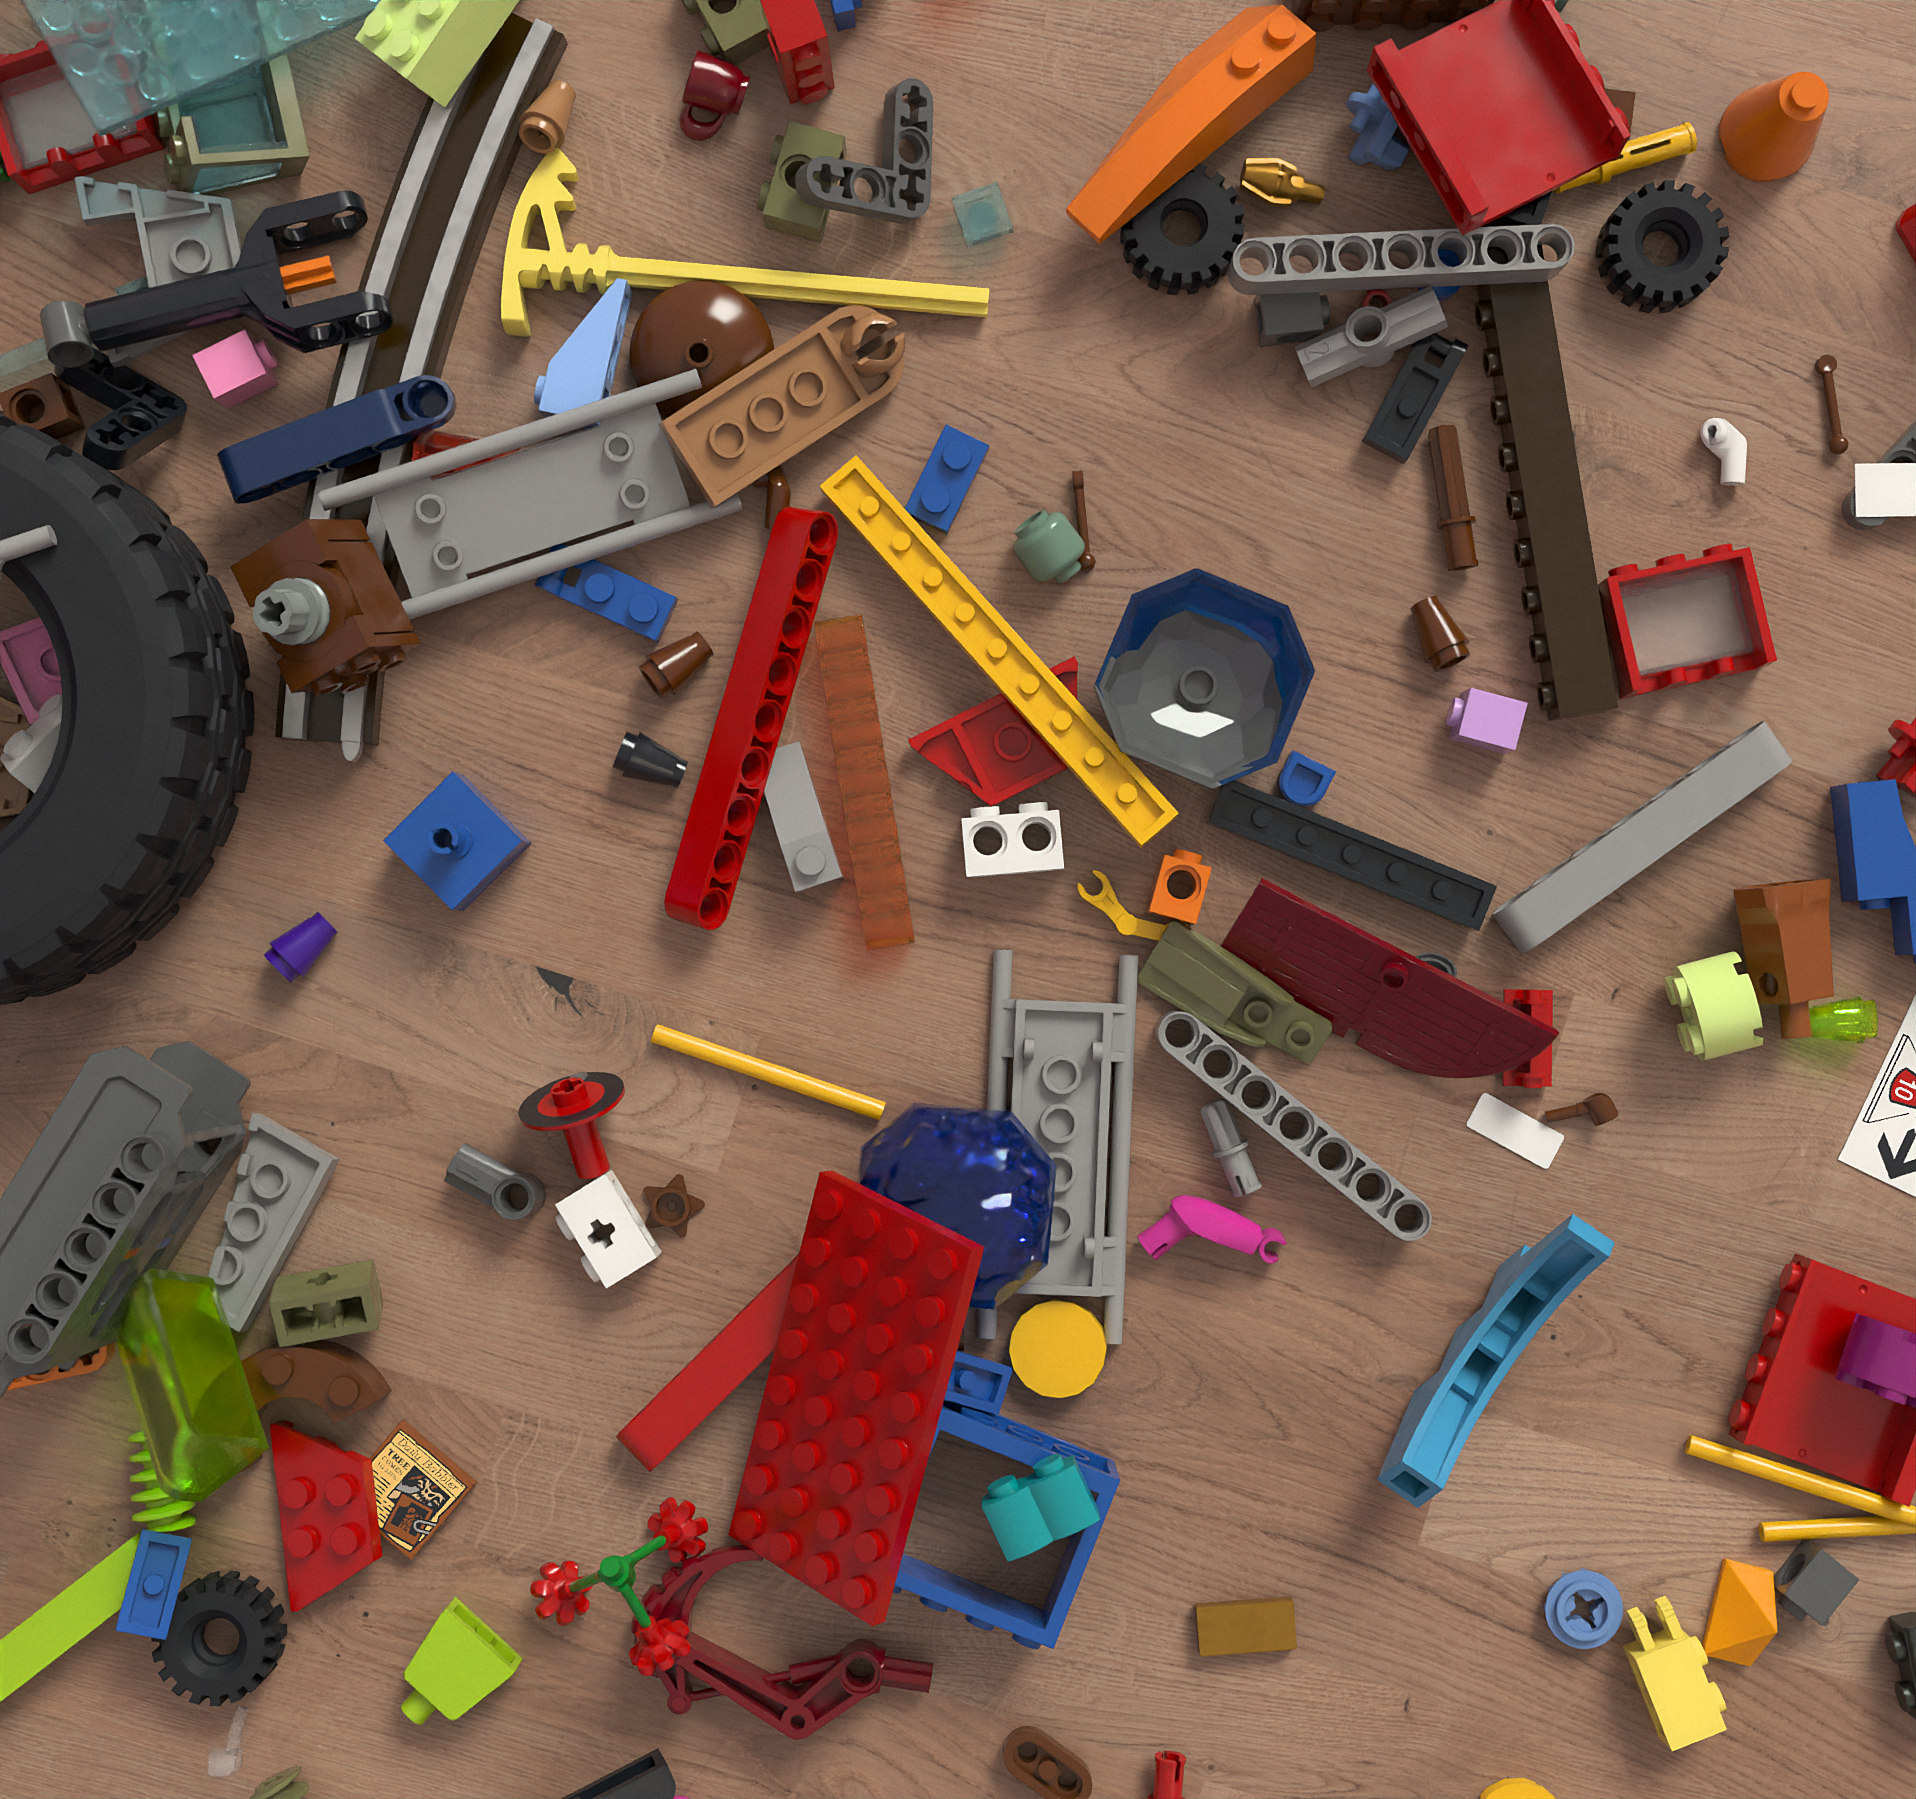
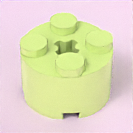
[1664,951,1763,1061]

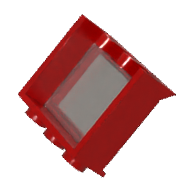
[0,21,165,195]
[1598,544,1777,699]

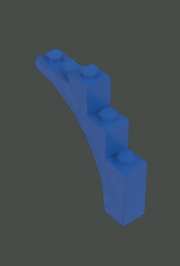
[1830,779,1916,964]

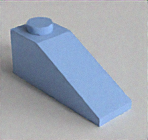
[534,278,633,429]

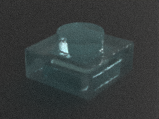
[952,182,1013,248]

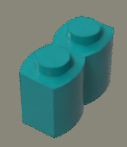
[982,1454,1100,1562]

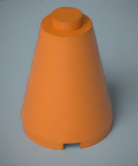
[1718,72,1829,182]

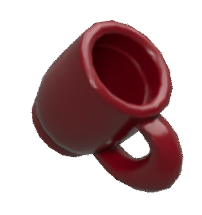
[679,50,750,141]

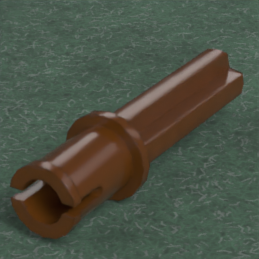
[1428,425,1479,571]

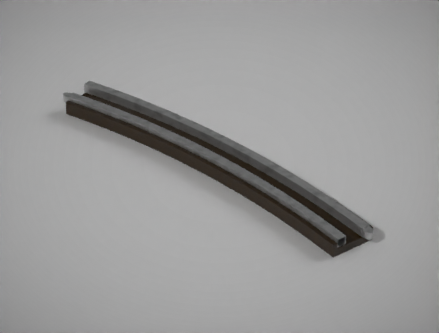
[275,12,568,762]

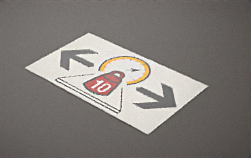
[1838,994,1916,1197]

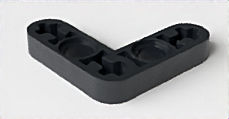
[54,347,187,470]

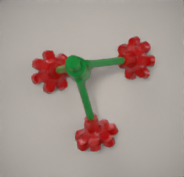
[530,1497,708,1676]

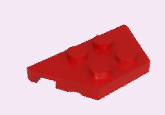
[908,656,1078,807]
[270,1420,383,1612]

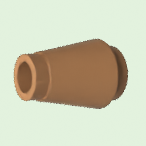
[519,80,576,154]

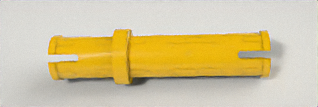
[1553,122,1697,194]

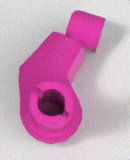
[1137,1194,1287,1264]

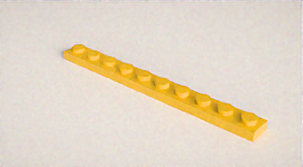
[820,455,1179,848]

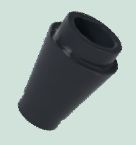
[612,731,688,788]

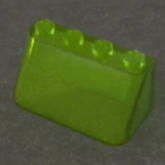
[117,1269,269,1502]

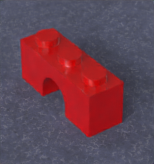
[760,0,835,104]

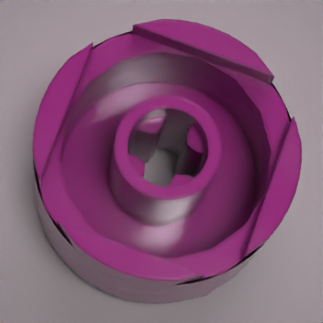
[1835,1313,1916,1408]

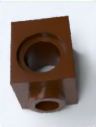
[0,373,86,440]

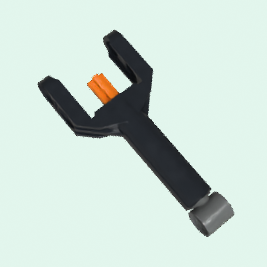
[40,190,393,368]

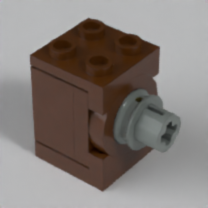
[230,519,421,696]

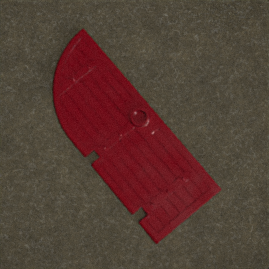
[1220,878,1559,1078]

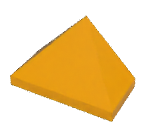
[1702,1558,1777,1667]

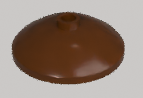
[629,281,775,418]

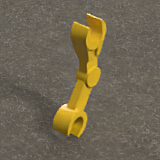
[1077,870,1188,941]

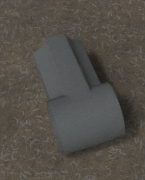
[444,1143,546,1220]

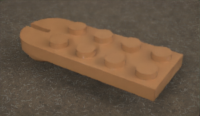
[658,305,905,508]

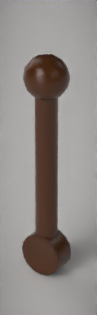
[1815,354,1849,454]
[1072,470,1096,571]

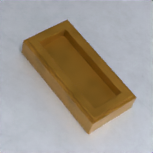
[1195,1596,1297,1657]

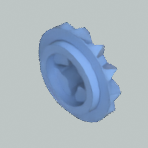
[1543,1568,1623,1649]

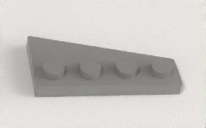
[199,1113,340,1332]

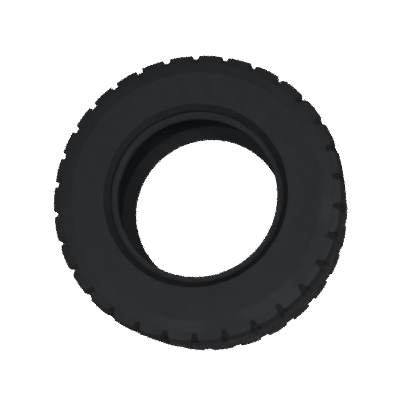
[0,414,254,1005]

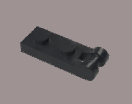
[1361,332,1468,464]

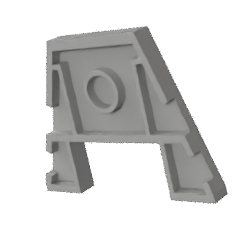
[74,176,242,367]

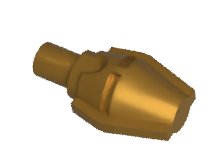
[1239,158,1325,207]

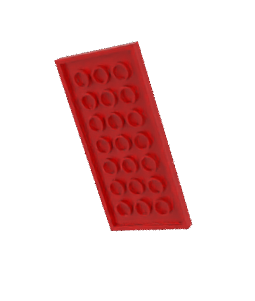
[728,1170,985,1626]

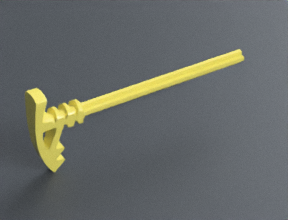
[501,147,989,337]

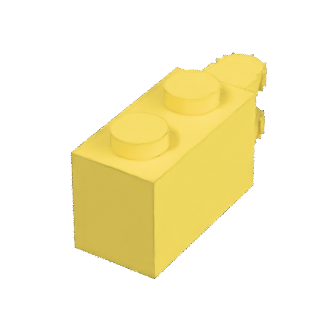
[1623,1595,1727,1751]

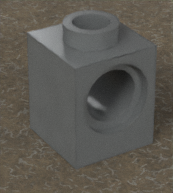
[1254,292,1330,347]
[1774,1540,1859,1626]

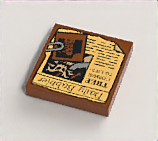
[370,1419,477,1560]

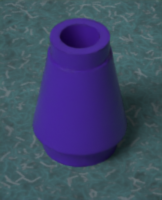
[264,911,338,983]

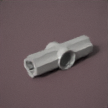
[1295,286,1448,388]

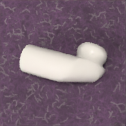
[1700,418,1747,486]

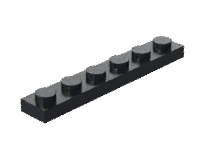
[1207,780,1497,931]

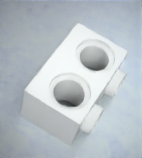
[961,802,1064,878]

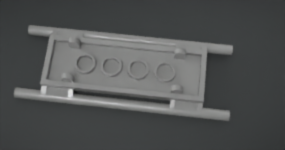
[318,369,743,620]
[977,950,1138,1344]

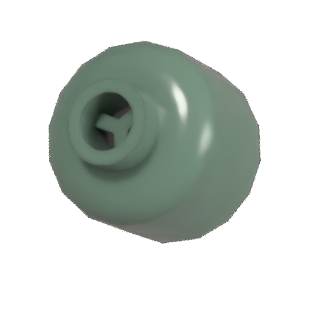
[1013,509,1085,584]

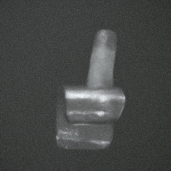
[208,1706,248,1777]

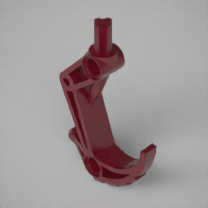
[630,1544,933,1740]

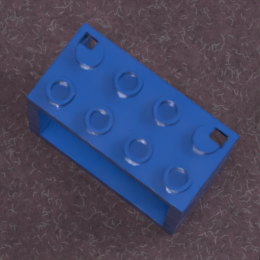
[893,1400,1120,1649]

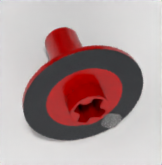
[518,1072,625,1179]

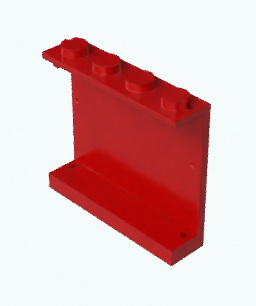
[1366,0,1631,236]
[1728,1253,1916,1507]

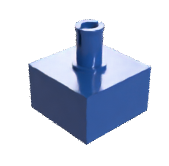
[383,771,532,911]

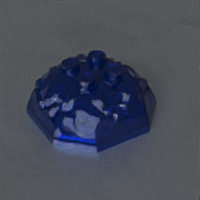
[857,1103,1057,1310]

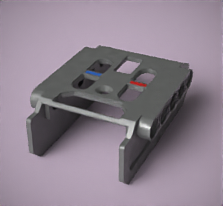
[0,1041,251,1398]

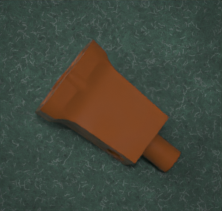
[1733,878,1834,1039]

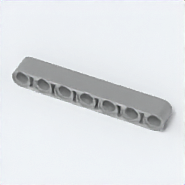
[1227,224,1575,295]
[1492,721,1793,954]
[1154,1010,1432,1241]

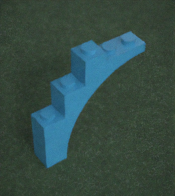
[1377,1214,1615,1508]

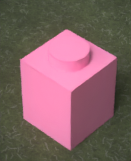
[192,329,279,409]

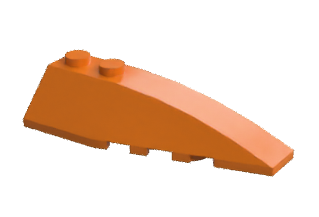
[1066,4,1317,244]

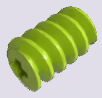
[128,1423,196,1532]

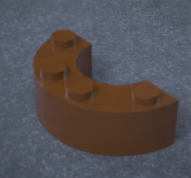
[192,1340,392,1492]

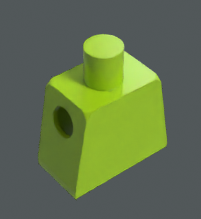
[401,1596,523,1725]

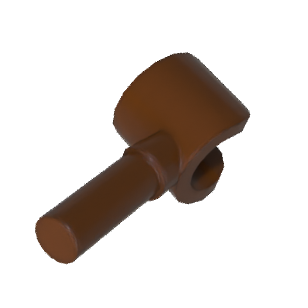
[1545,1093,1618,1126]

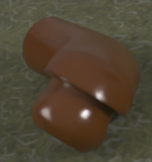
[752,465,791,529]

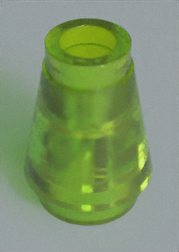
[1809,995,1878,1044]

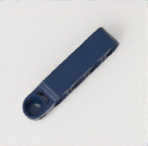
[217,375,457,504]

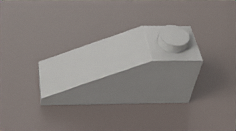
[764,741,845,893]

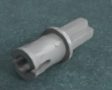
[1201,1099,1262,1197]

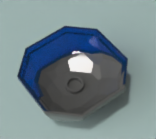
[1093,568,1315,790]

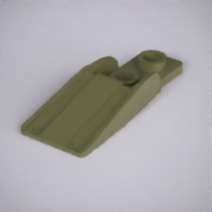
[1137,919,1332,1063]

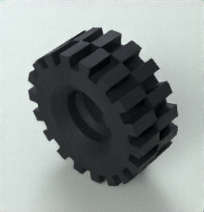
[1120,164,1245,296]
[1596,180,1730,313]
[151,1571,287,1706]

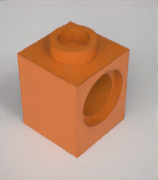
[1146,849,1212,925]

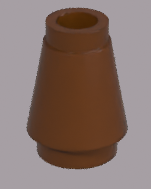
[1410,596,1470,672]
[639,631,714,698]

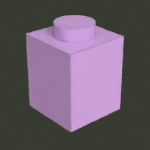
[1446,688,1528,754]

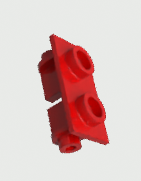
[1502,989,1553,1088]

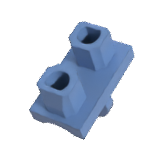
[1346,83,1409,171]

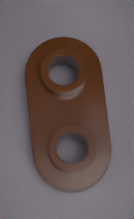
[1003,1726,1092,1799]

